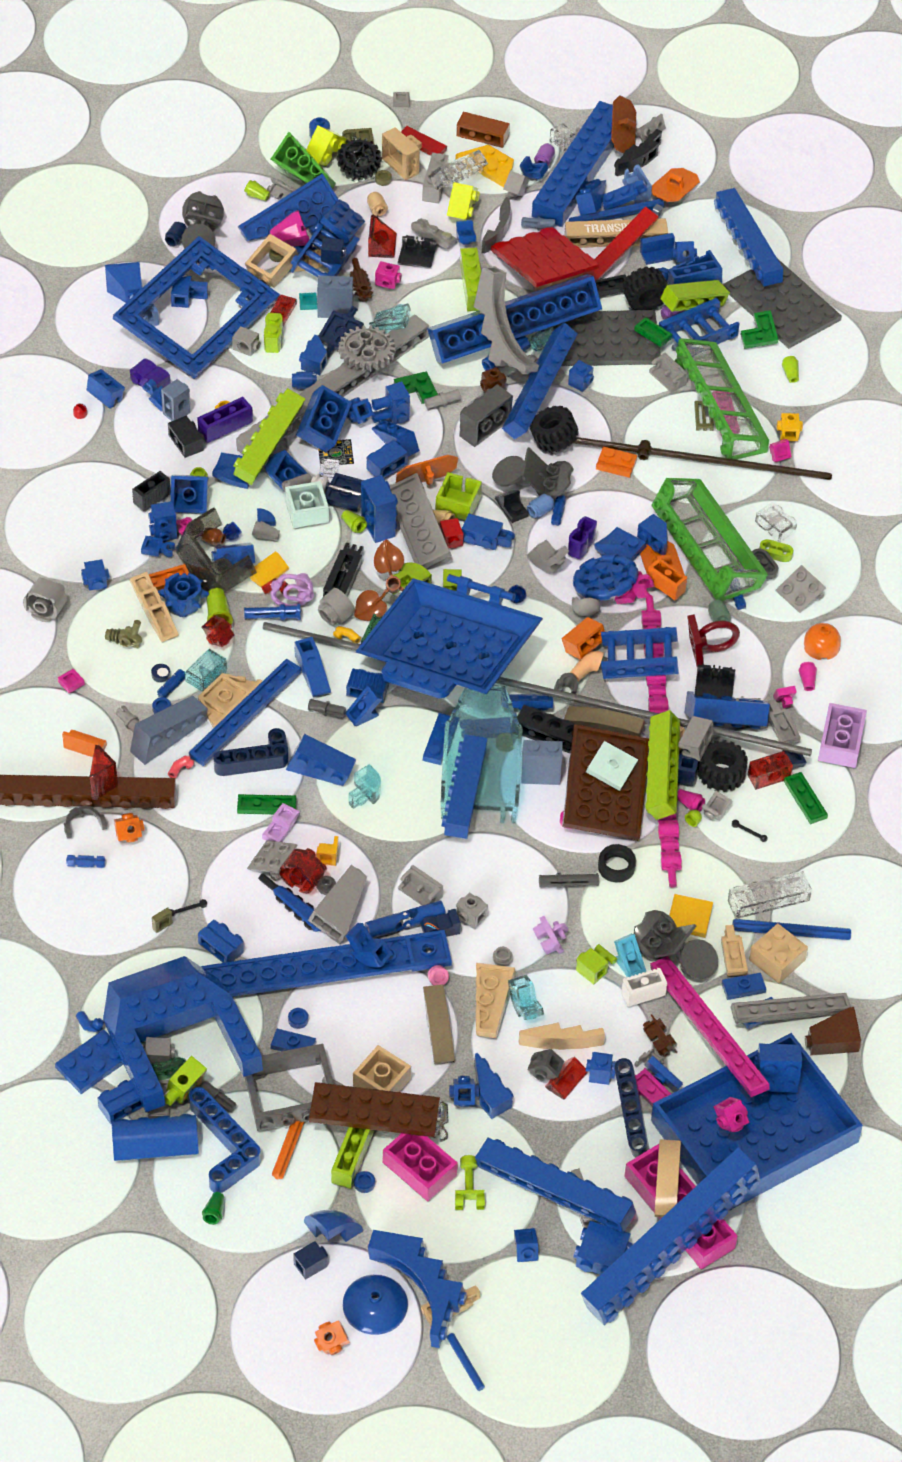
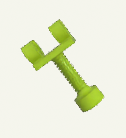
[455,1155,485,1210]

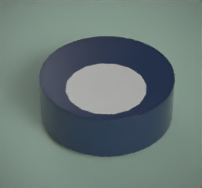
[151,664,170,682]

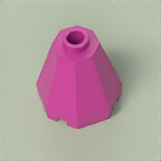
[270,210,310,246]

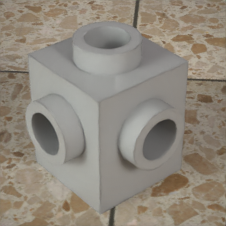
[456,892,488,929]

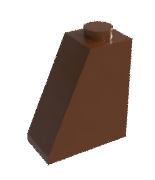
[805,1007,861,1056]

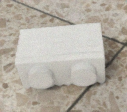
[621,968,667,1007]

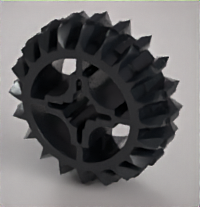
[337,136,382,181]

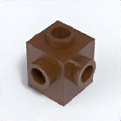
[480,367,507,393]

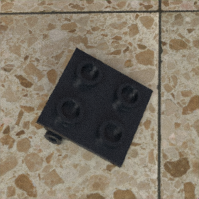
[398,235,437,267]
[694,663,736,699]

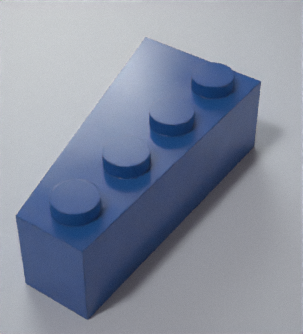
[684,691,770,729]

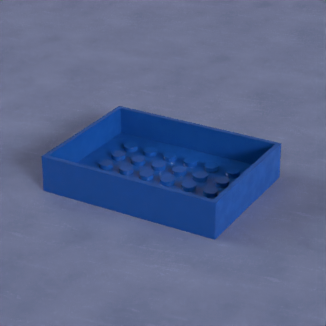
[651,1033,863,1211]

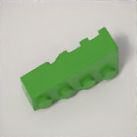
[270,132,336,189]

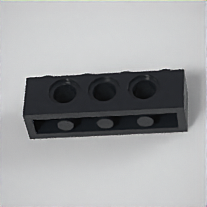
[514,705,577,753]

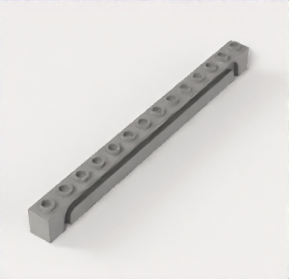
[236,314,429,455]

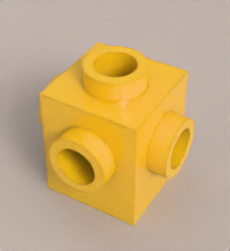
[777,413,803,441]

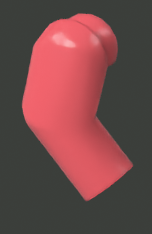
[168,755,194,778]

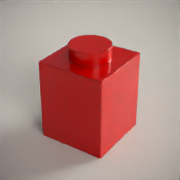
[440,518,463,548]

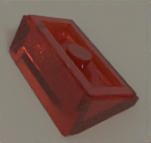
[545,1056,587,1100]

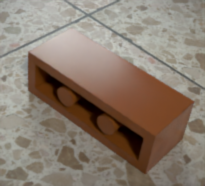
[456,111,510,148]

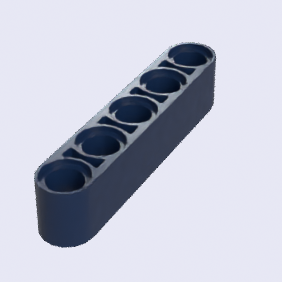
[614,1058,650,1158]

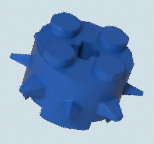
[158,573,209,617]

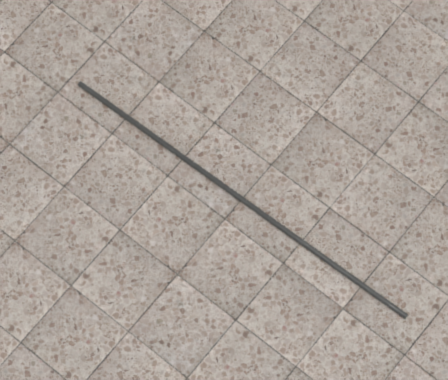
[262,622,812,757]

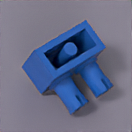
[371,382,410,424]

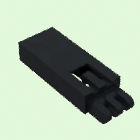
[323,542,364,597]

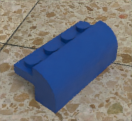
[111,1114,199,1161]

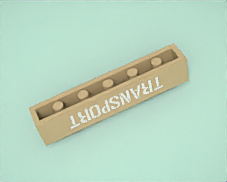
[564,218,668,248]

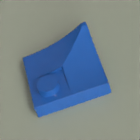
[212,452,249,489]
[594,527,647,566]

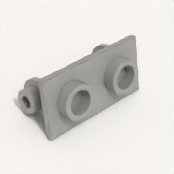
[636,114,666,143]
[267,178,297,200]

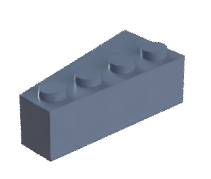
[130,695,208,765]

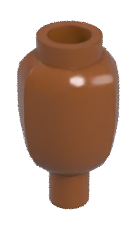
[193,526,226,546]

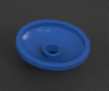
[343,1274,408,1335]

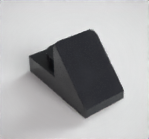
[495,490,528,523]

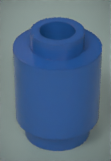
[292,371,317,389]

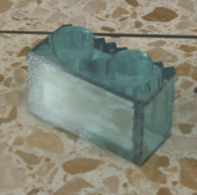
[185,648,227,692]

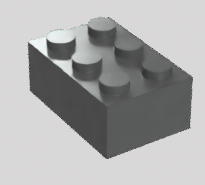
[459,384,513,447]

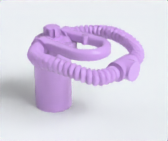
[271,573,314,606]

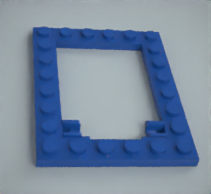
[112,236,280,379]

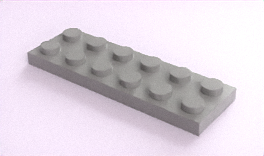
[390,473,452,568]

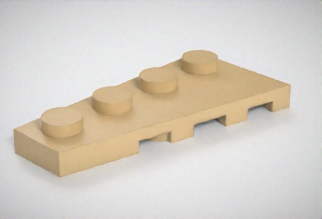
[476,963,516,1038]

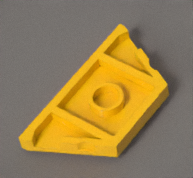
[455,145,514,188]

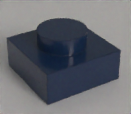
[780,750,807,769]

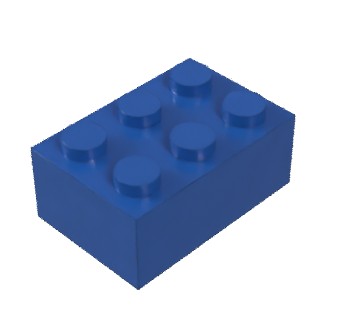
[296,385,352,453]
[361,475,398,543]

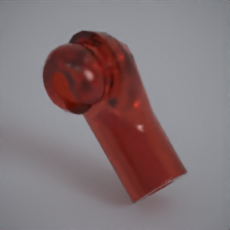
[261,578,289,594]

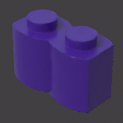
[130,358,171,388]
[568,516,597,559]

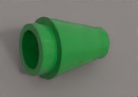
[202,1192,225,1225]

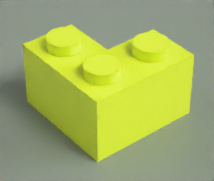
[306,126,348,166]
[447,182,480,220]

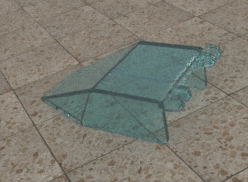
[440,685,522,823]

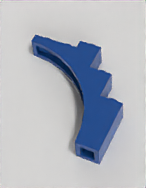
[368,1230,467,1348]

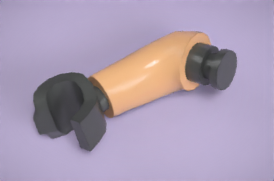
[554,651,608,694]

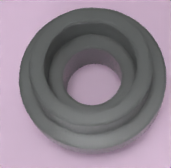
[316,876,336,895]

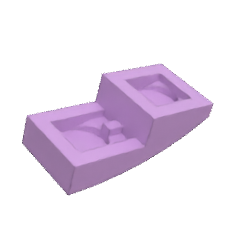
[262,803,300,842]

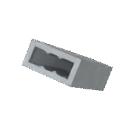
[308,864,367,944]

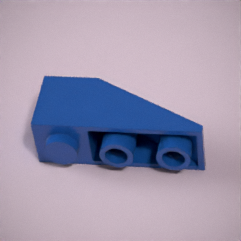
[576,179,606,215]
[372,420,420,457]
[294,637,331,697]
[474,1053,513,1119]

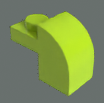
[392,562,432,595]

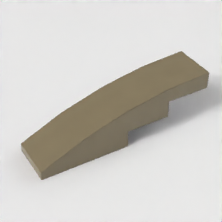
[564,706,645,736]
[423,984,455,1064]

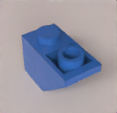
[299,334,327,375]
[637,514,667,555]

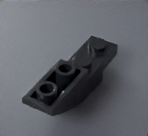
[614,129,662,176]

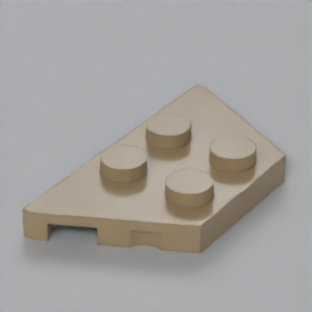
[198,673,262,728]

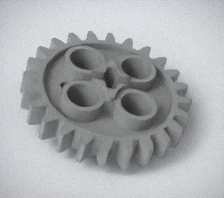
[339,325,395,372]

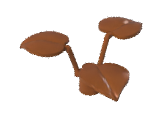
[354,539,404,621]

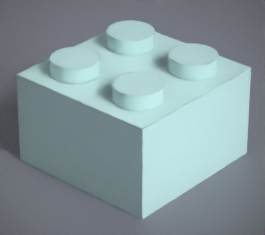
[285,481,329,528]

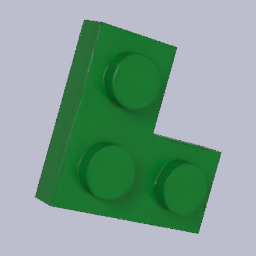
[740,310,778,349]
[394,371,438,404]

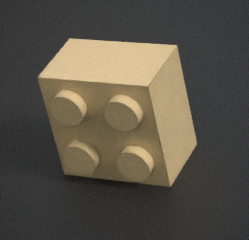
[749,923,808,984]
[353,1045,411,1092]

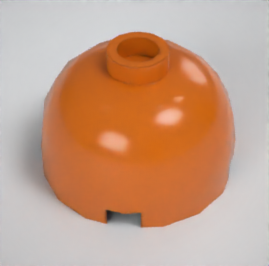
[803,623,841,660]

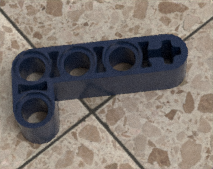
[213,728,288,776]

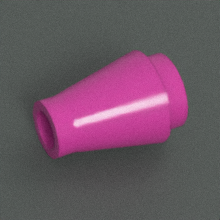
[798,662,817,691]
[677,789,705,812]

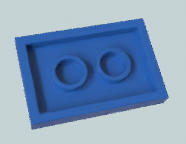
[320,199,365,244]
[55,1029,123,1094]

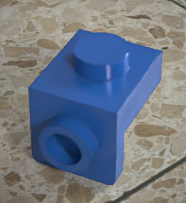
[520,156,549,179]
[456,220,476,245]

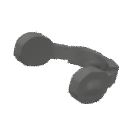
[63,806,107,838]

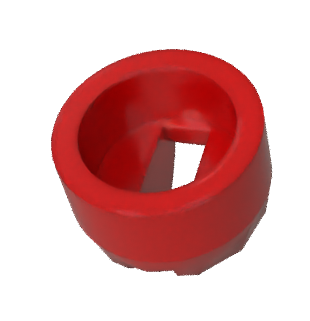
[73,403,88,419]

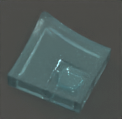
[369,303,411,330]

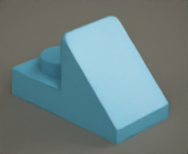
[614,933,646,977]

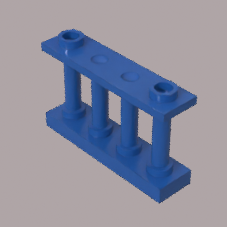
[290,223,360,277]
[659,298,740,356]
[601,627,679,679]

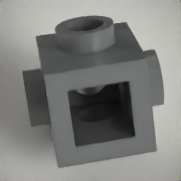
[527,1049,564,1081]

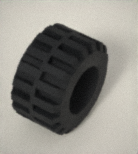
[622,266,667,310]
[530,406,579,453]
[698,740,748,792]

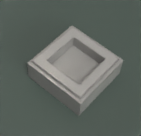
[393,92,409,107]

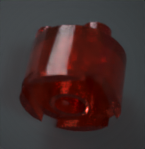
[279,848,327,894]

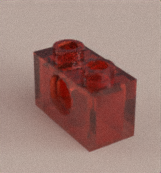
[747,751,793,790]

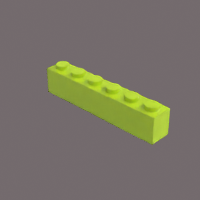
[233,388,305,485]
[645,710,680,820]

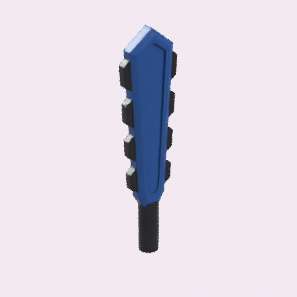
[258,873,321,932]

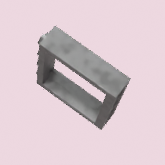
[245,1043,334,1131]

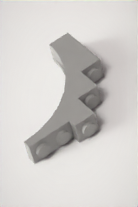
[474,266,539,374]

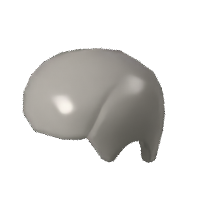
[572,597,600,617]

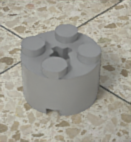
[23,577,67,622]

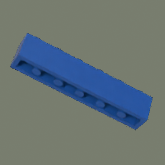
[441,734,488,839]

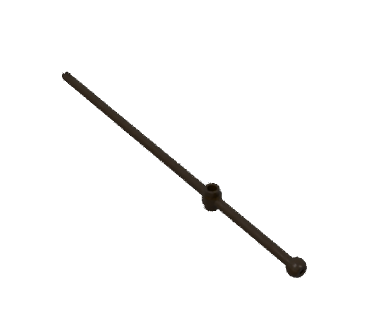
[572,437,832,480]

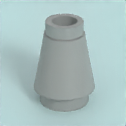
[252,521,280,541]

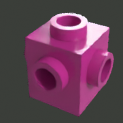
[375,261,402,289]
[713,1097,749,1132]

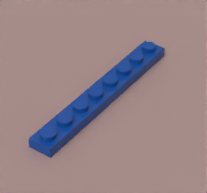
[189,658,301,766]

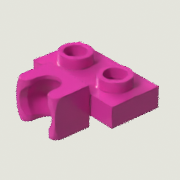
[615,571,654,604]

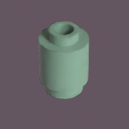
[708,600,732,622]

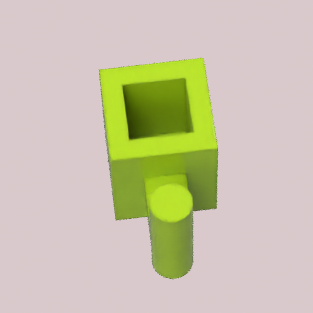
[576,944,617,985]

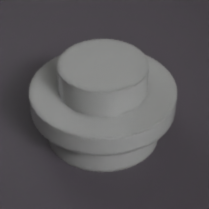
[493,946,513,966]

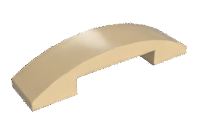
[654,1139,681,1217]

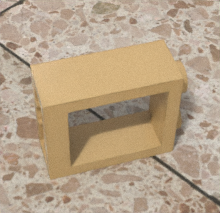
[382,127,420,180]
[245,234,298,288]

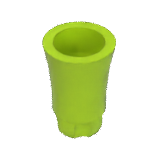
[207,588,233,630]

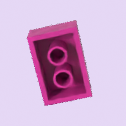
[382,1133,458,1202]

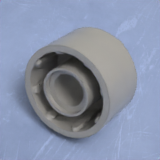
[318,588,355,625]

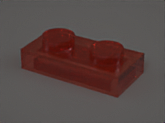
[270,295,297,327]

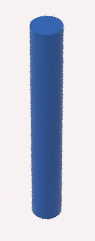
[446,1333,485,1391]

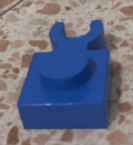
[141,536,175,557]

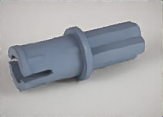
[521,217,555,230]

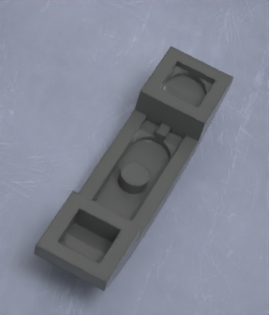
[482,197,510,254]

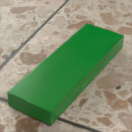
[783,772,828,825]
[237,794,297,815]

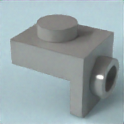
[702,790,733,821]

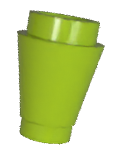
[244,180,270,201]
[781,356,799,383]
[341,510,367,533]

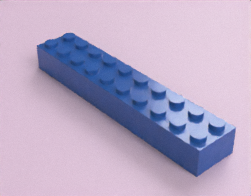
[532,101,614,227]
[427,274,602,364]
[581,1147,760,1326]

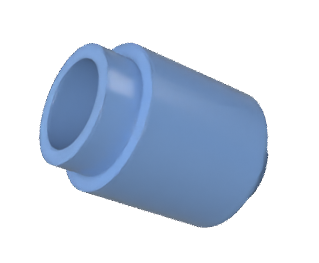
[527,494,554,518]

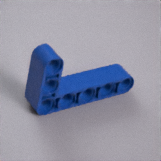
[189,1087,261,1193]

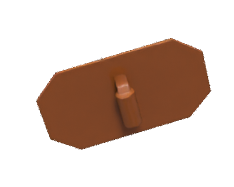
[611,95,637,154]

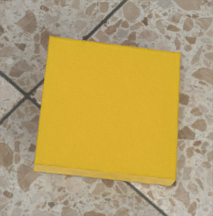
[669,894,713,938]

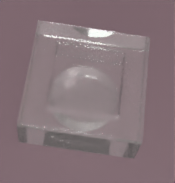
[319,459,340,478]

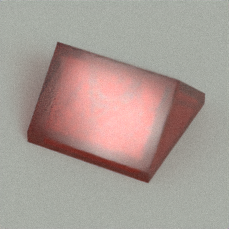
[368,214,397,258]
[90,745,118,800]

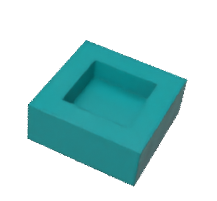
[299,292,317,310]

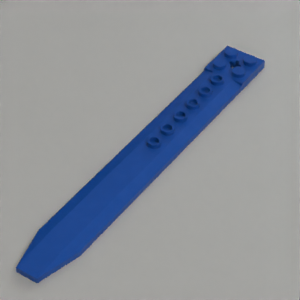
[201,930,452,997]

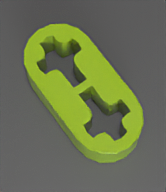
[759,539,794,562]

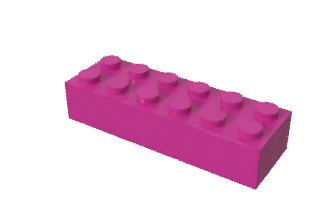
[624,1144,738,1270]

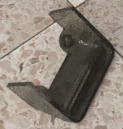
[176,507,257,598]

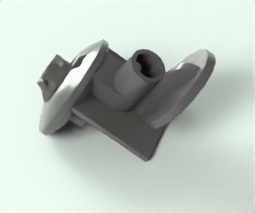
[182,191,224,249]
[492,447,574,498]
[634,910,718,979]

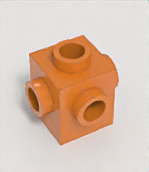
[113,813,144,842]
[314,1320,350,1355]

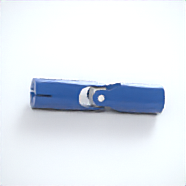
[365,900,446,938]

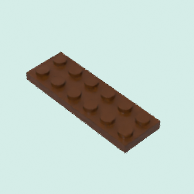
[309,1082,440,1137]

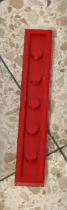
[583,206,659,280]

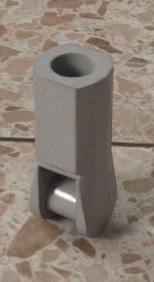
[282,473,312,491]

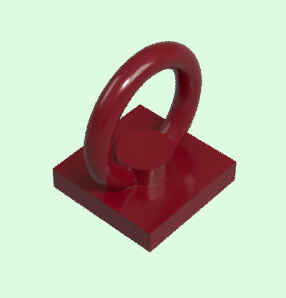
[687,614,740,667]

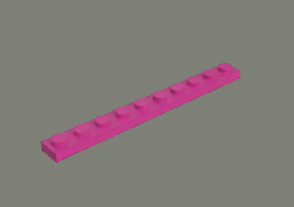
[650,956,769,1097]

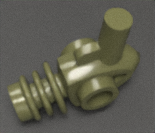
[105,620,143,648]

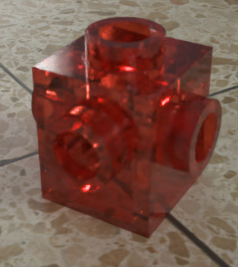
[201,615,235,647]

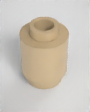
[367,192,388,216]

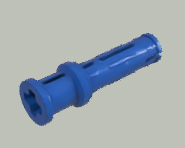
[244,603,301,621]

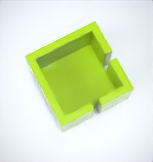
[435,472,482,520]

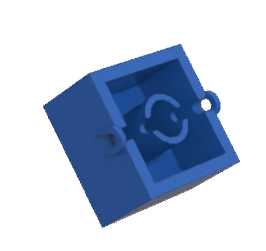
[754,1043,802,1093]

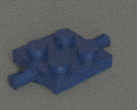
[318,306,364,358]

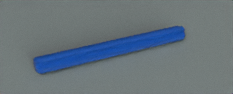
[569,199,664,222]
[732,919,851,940]

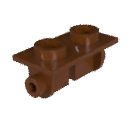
[643,1014,677,1057]

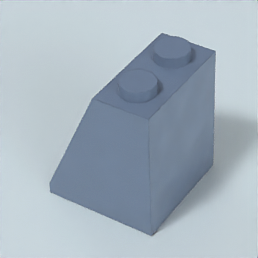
[317,275,353,318]
[521,740,562,785]

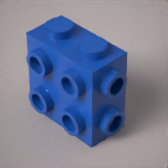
[211,543,255,570]
[573,1221,633,1275]

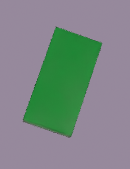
[634,317,672,347]

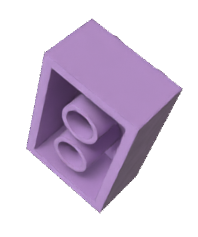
[818,703,867,768]

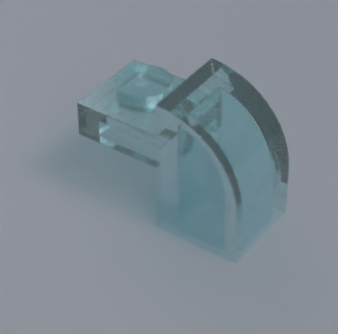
[349,764,381,809]
[508,975,544,1020]

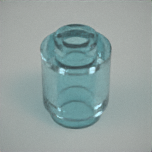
[529,328,553,351]

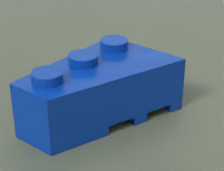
[668,250,723,285]

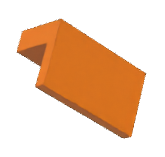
[62,729,107,759]

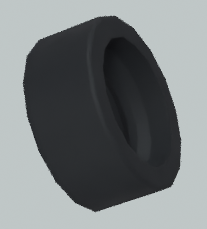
[598,844,636,883]

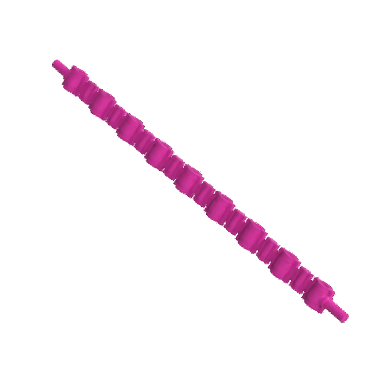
[641,595,682,888]

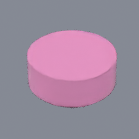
[428,965,449,985]

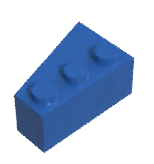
[286,734,356,786]

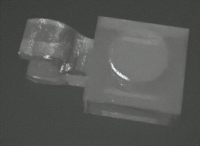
[432,1101,449,1142]

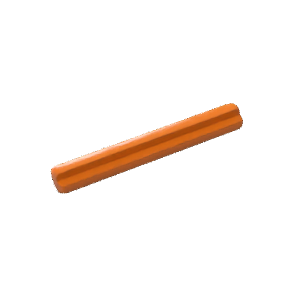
[272,1121,305,1180]

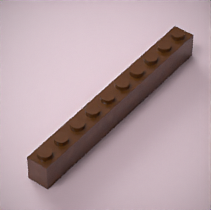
[0,775,176,809]

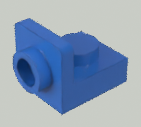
[514,1228,538,1262]

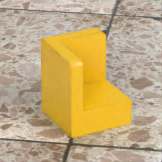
[316,836,339,866]

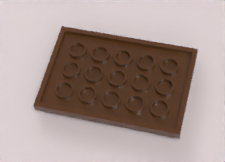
[562,724,649,841]

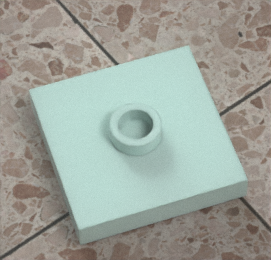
[586,741,638,791]

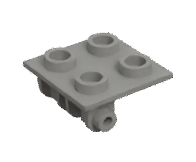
[775,565,826,613]
[247,840,298,881]

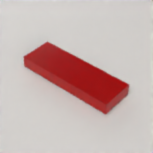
[401,126,447,156]

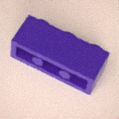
[197,397,253,443]

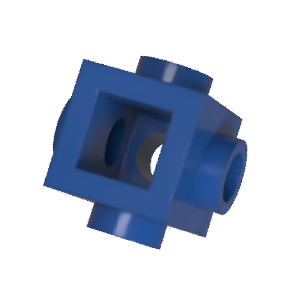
[672,241,697,263]
[347,397,374,424]
[449,1076,479,1107]

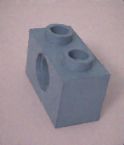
[161,379,190,421]

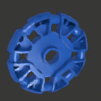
[573,554,639,601]

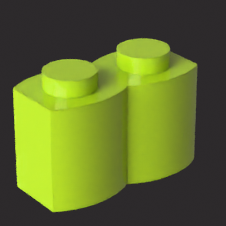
[264,313,283,353]

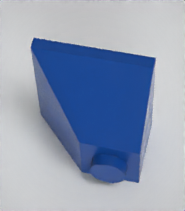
[105,262,142,303]
[264,450,307,492]
[171,475,208,513]

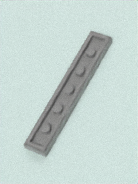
[730,993,851,1024]

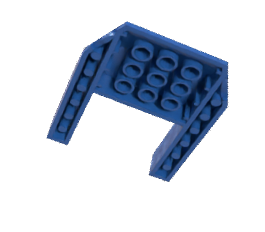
[103,956,263,1112]

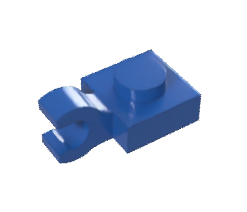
[142,379,163,411]

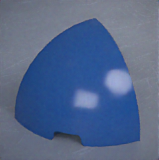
[304,1210,363,1242]

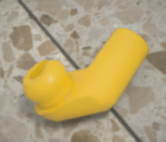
[333,626,361,643]

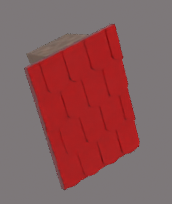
[491,227,599,291]

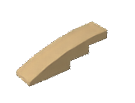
[129,572,179,643]
[518,1022,605,1050]

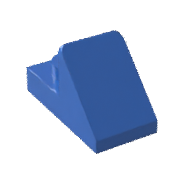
[346,686,382,726]

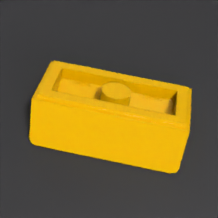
[250,551,289,589]

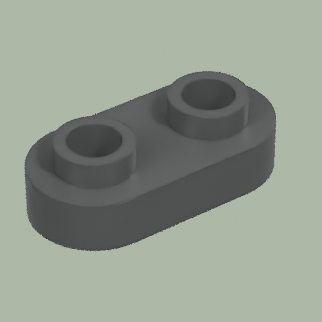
[752,548,779,579]

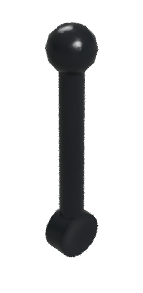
[731,819,768,842]
[170,899,207,917]

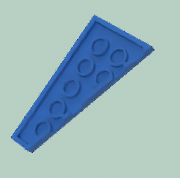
[238,174,339,241]

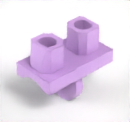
[532,916,568,955]

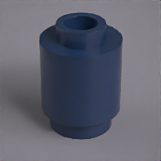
[165,222,187,247]

